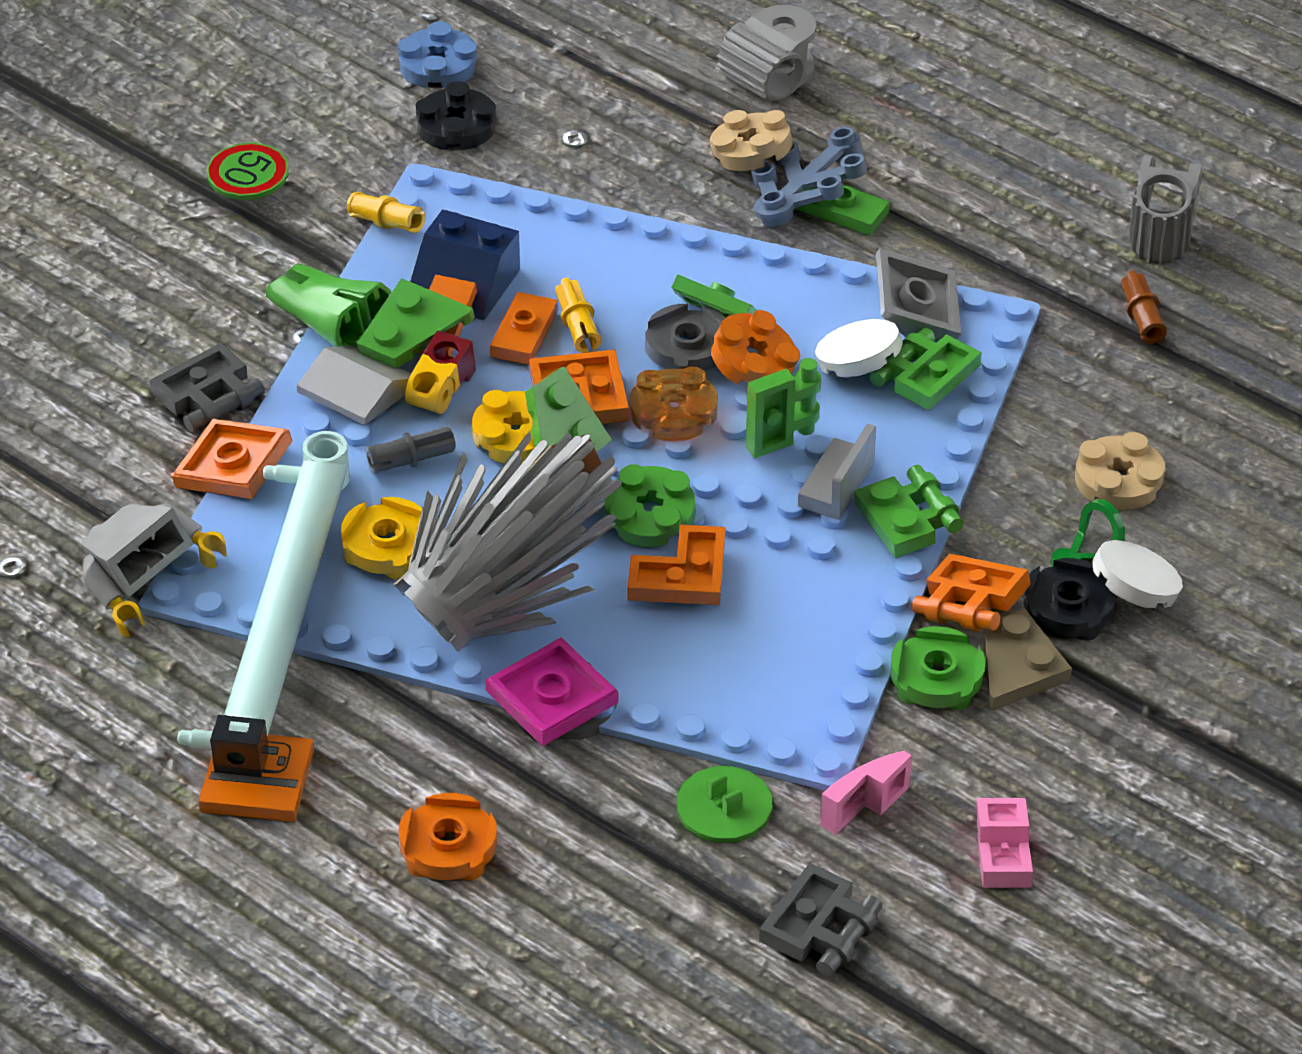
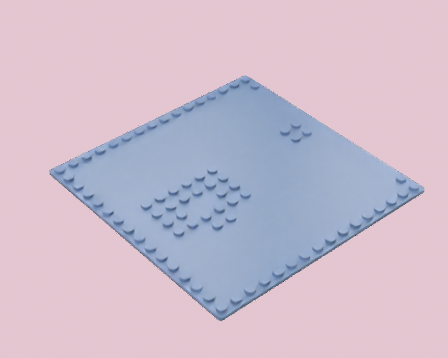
[139,164,1040,791]

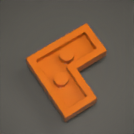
[529,349,629,424]
[627,525,726,605]

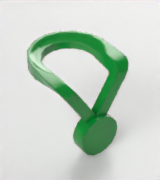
[1050,499,1125,567]

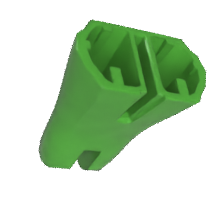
[266,263,392,347]

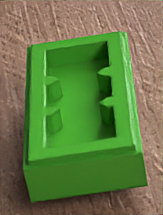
[797,185,890,236]
[671,274,756,318]

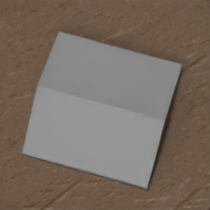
[876,248,961,340]
[297,345,411,425]

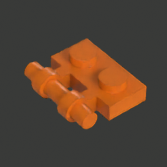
[912,553,1031,632]

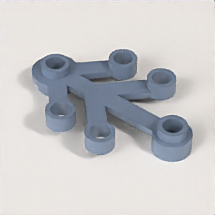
[751,126,867,227]

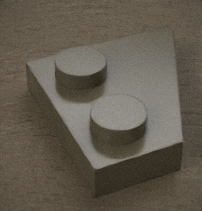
[983,608,1072,711]

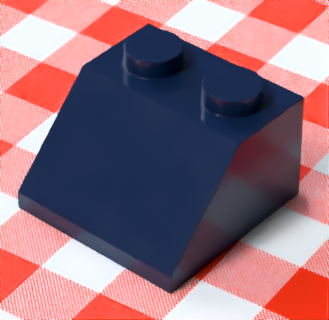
[410,209,520,320]

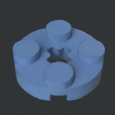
[398,21,477,88]

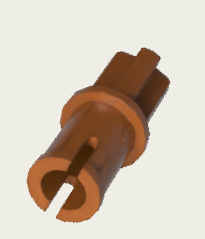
[1120,270,1167,344]

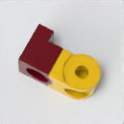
[405,330,476,414]

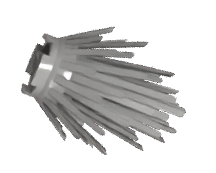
[394,431,622,652]

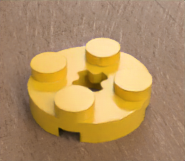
[472,390,535,463]
[341,497,423,579]

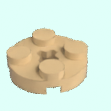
[710,110,793,171]
[1075,432,1166,510]

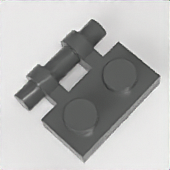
[150,343,265,432]
[759,863,883,977]

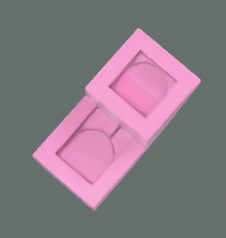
[820,751,912,835]
[976,798,1033,888]

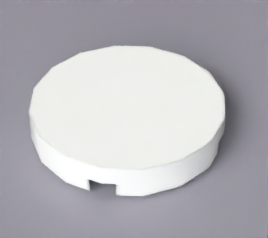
[815,319,903,378]
[1092,540,1183,608]

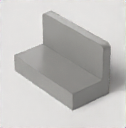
[798,424,876,520]

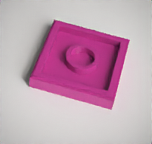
[485,637,619,747]

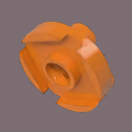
[711,310,801,385]
[398,793,497,881]

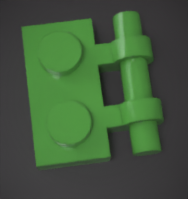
[870,328,982,410]
[746,358,821,459]
[854,465,964,558]

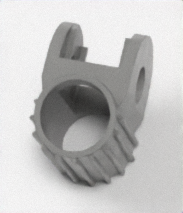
[716,5,816,102]
[1128,154,1203,265]

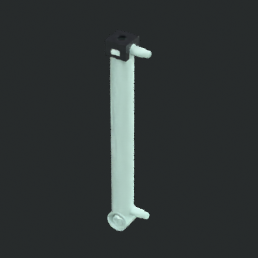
[177,431,350,777]

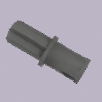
[365,427,456,474]

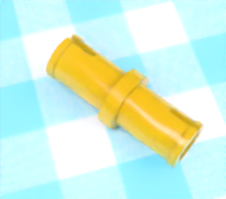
[347,191,426,233]

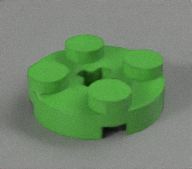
[605,464,696,547]
[890,626,986,710]

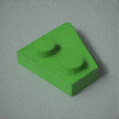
[357,278,475,368]
[525,366,612,452]

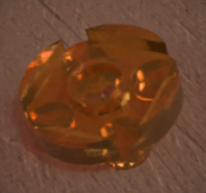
[630,367,718,441]

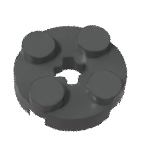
[645,304,725,379]

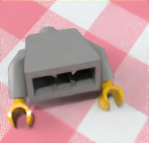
[81,503,227,637]

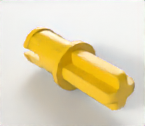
[555,277,601,353]

